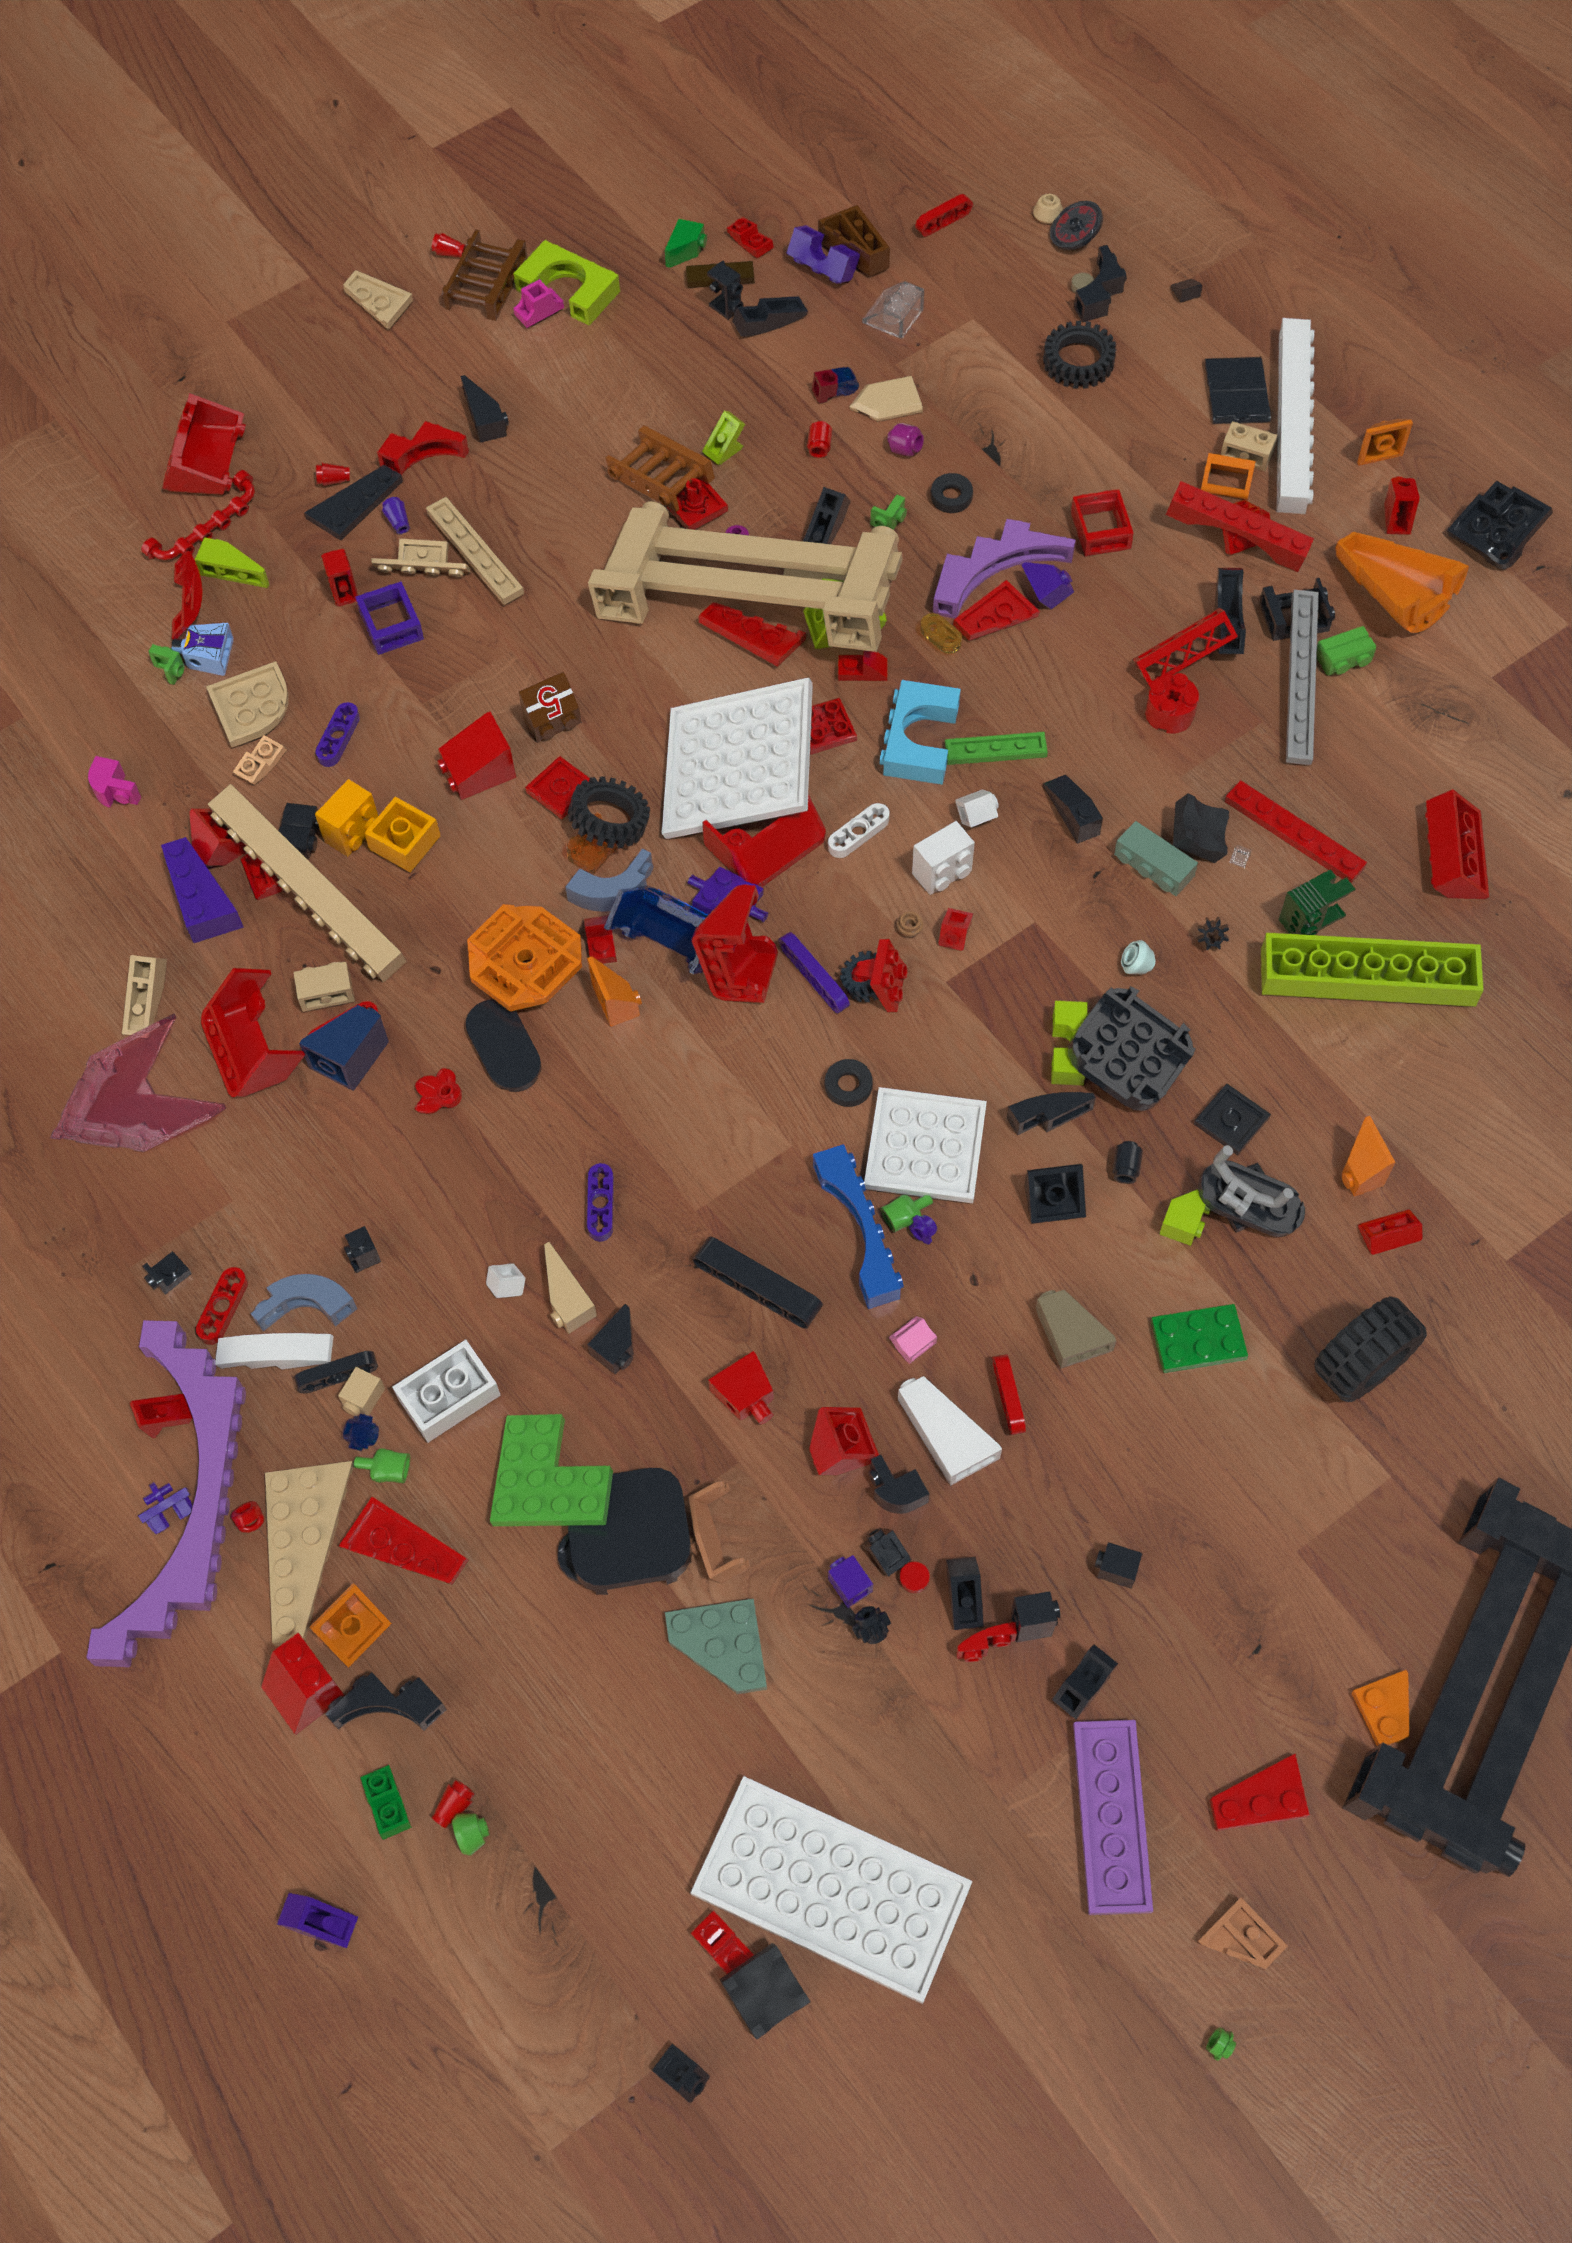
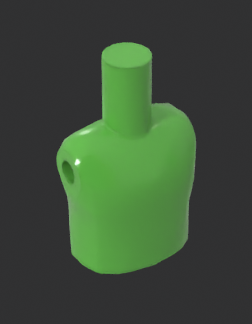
[880,1195,933,1233]
[354,1448,410,1484]

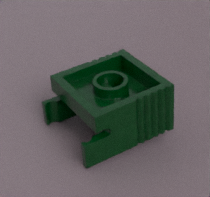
[1278,869,1356,935]

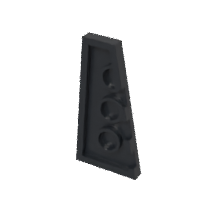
[304,465,403,541]

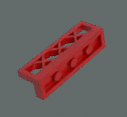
[1133,608,1238,687]

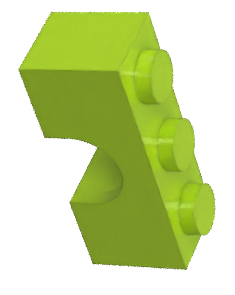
[1051,1001,1090,1086]

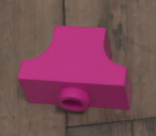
[513,279,564,328]

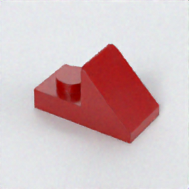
[838,650,887,681]
[584,915,617,964]
[130,1394,193,1438]

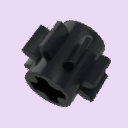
[1197,917,1229,950]
[852,1606,891,1644]

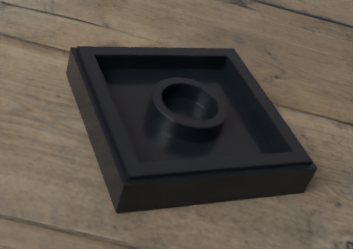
[1194,1083,1271,1156]

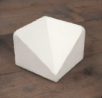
[486,1264,525,1298]

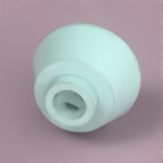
[1121,940,1156,975]

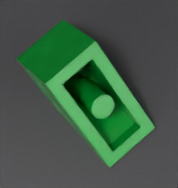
[665,219,707,268]

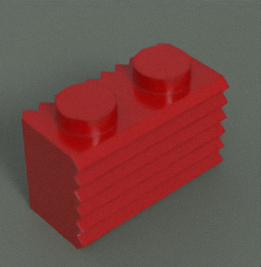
[321,549,358,607]

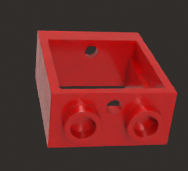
[1071,489,1134,556]

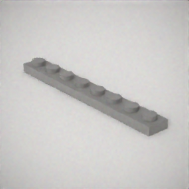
[1286,590,1318,765]

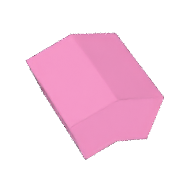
[889,1316,937,1364]

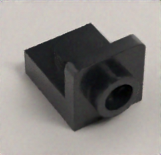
[142,1251,192,1295]
[862,1527,912,1577]
[652,2044,710,2103]

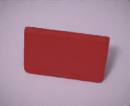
[240,854,284,900]
[1358,1209,1423,1255]

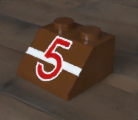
[519,672,581,743]

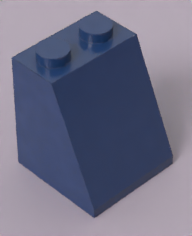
[299,1005,389,1091]

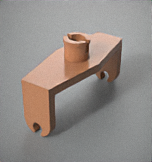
[689,1481,750,1583]

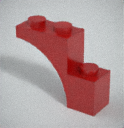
[377,421,469,475]

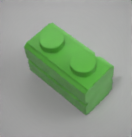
[1316,626,1376,676]

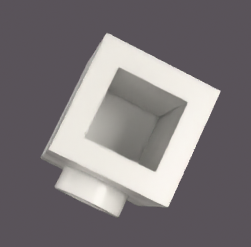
[955,789,999,827]

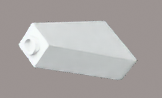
[898,1376,1002,1486]

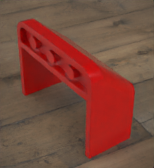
[702,794,826,887]
[201,968,305,1097]

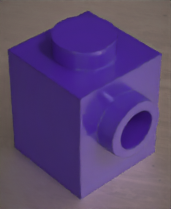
[828,1555,873,1608]

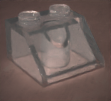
[862,281,924,339]

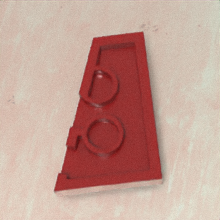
[953,580,1040,641]
[1210,1754,1310,1831]

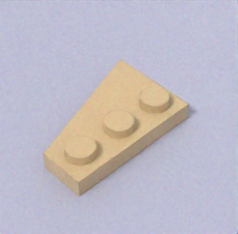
[343,270,413,330]

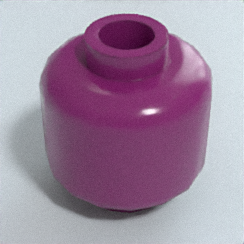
[887,423,924,457]

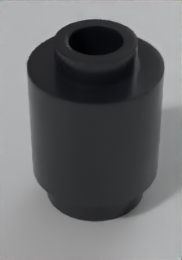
[1112,1141,1143,1184]

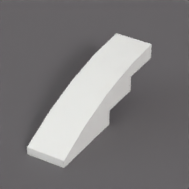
[215,1333,334,1369]

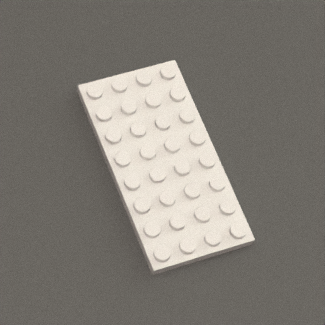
[691,1776,972,2004]

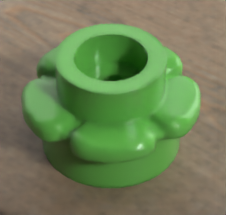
[1206,2028,1236,2061]

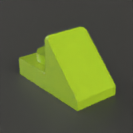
[702,411,745,465]

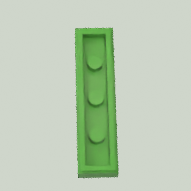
[945,732,1048,765]

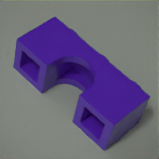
[787,225,860,284]

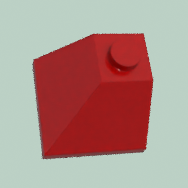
[189,808,246,866]
[809,1407,879,1475]

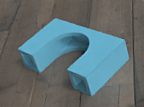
[880,680,961,785]

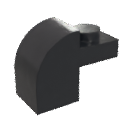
[868,1454,930,1514]
[1052,1644,1118,1719]

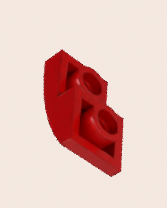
[726,217,774,258]
[956,1622,1017,1662]

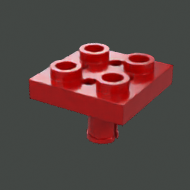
[667,478,728,530]

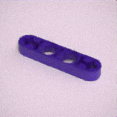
[778,932,850,1013]

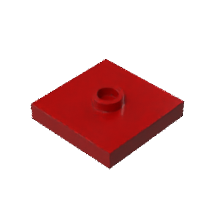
[525,756,590,820]

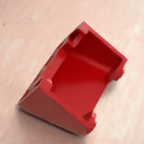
[162,393,246,495]
[692,884,778,1003]

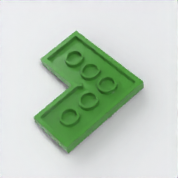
[490,1414,613,1526]

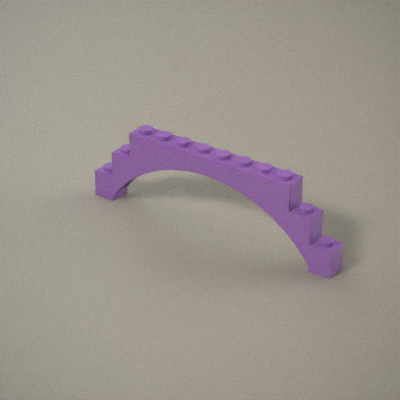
[87,1321,246,1667]

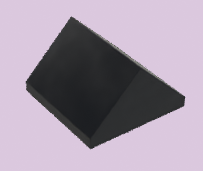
[1024,1164,1086,1224]

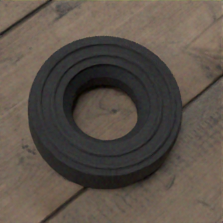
[930,473,973,513]
[824,1059,873,1107]

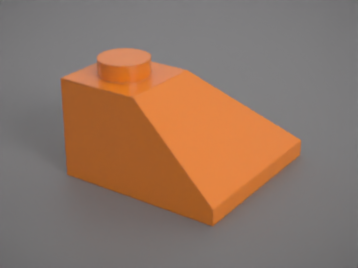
[1357,419,1413,466]
[587,957,642,1027]
[1342,1116,1396,1197]

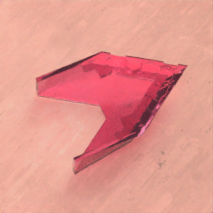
[50,1013,226,1152]

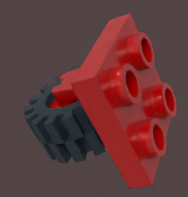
[840,939,908,1012]

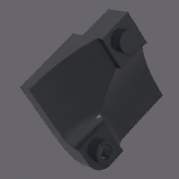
[1447,480,1553,569]

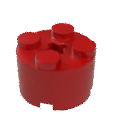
[1145,673,1199,734]

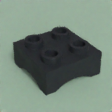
[1173,793,1229,863]
[719,1943,810,2040]

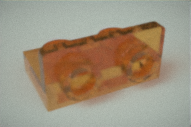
[566,813,617,875]

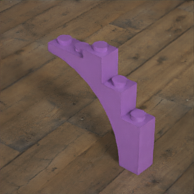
[933,519,1075,619]

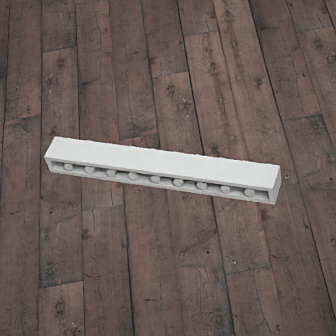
[1276,318,1314,514]

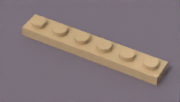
[426,497,524,605]

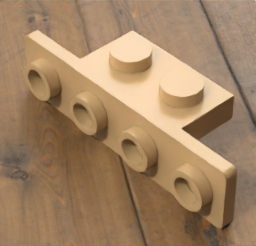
[371,539,470,577]

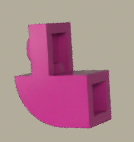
[88,756,141,808]

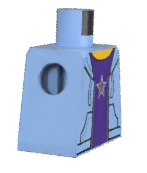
[172,623,234,676]

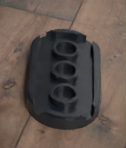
[466,999,542,1092]
[1198,1160,1305,1237]

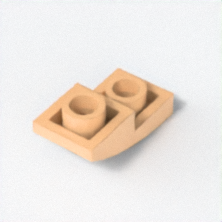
[233,735,287,785]

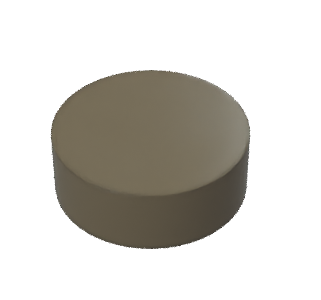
[1071,273,1094,293]

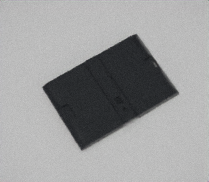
[1204,357,1271,424]

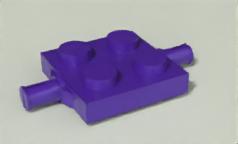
[688,867,768,922]

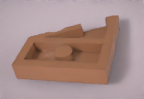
[1198,1897,1288,1969]

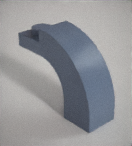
[565,848,654,912]
[251,1274,357,1331]

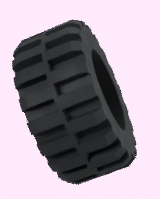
[1314,1296,1427,1402]

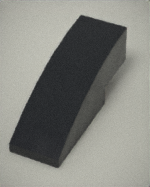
[732,296,808,337]
[1007,1092,1096,1136]

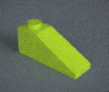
[195,538,270,588]

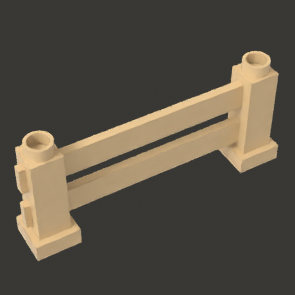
[588,502,903,652]

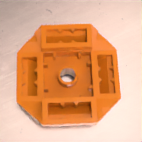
[467,904,582,1011]

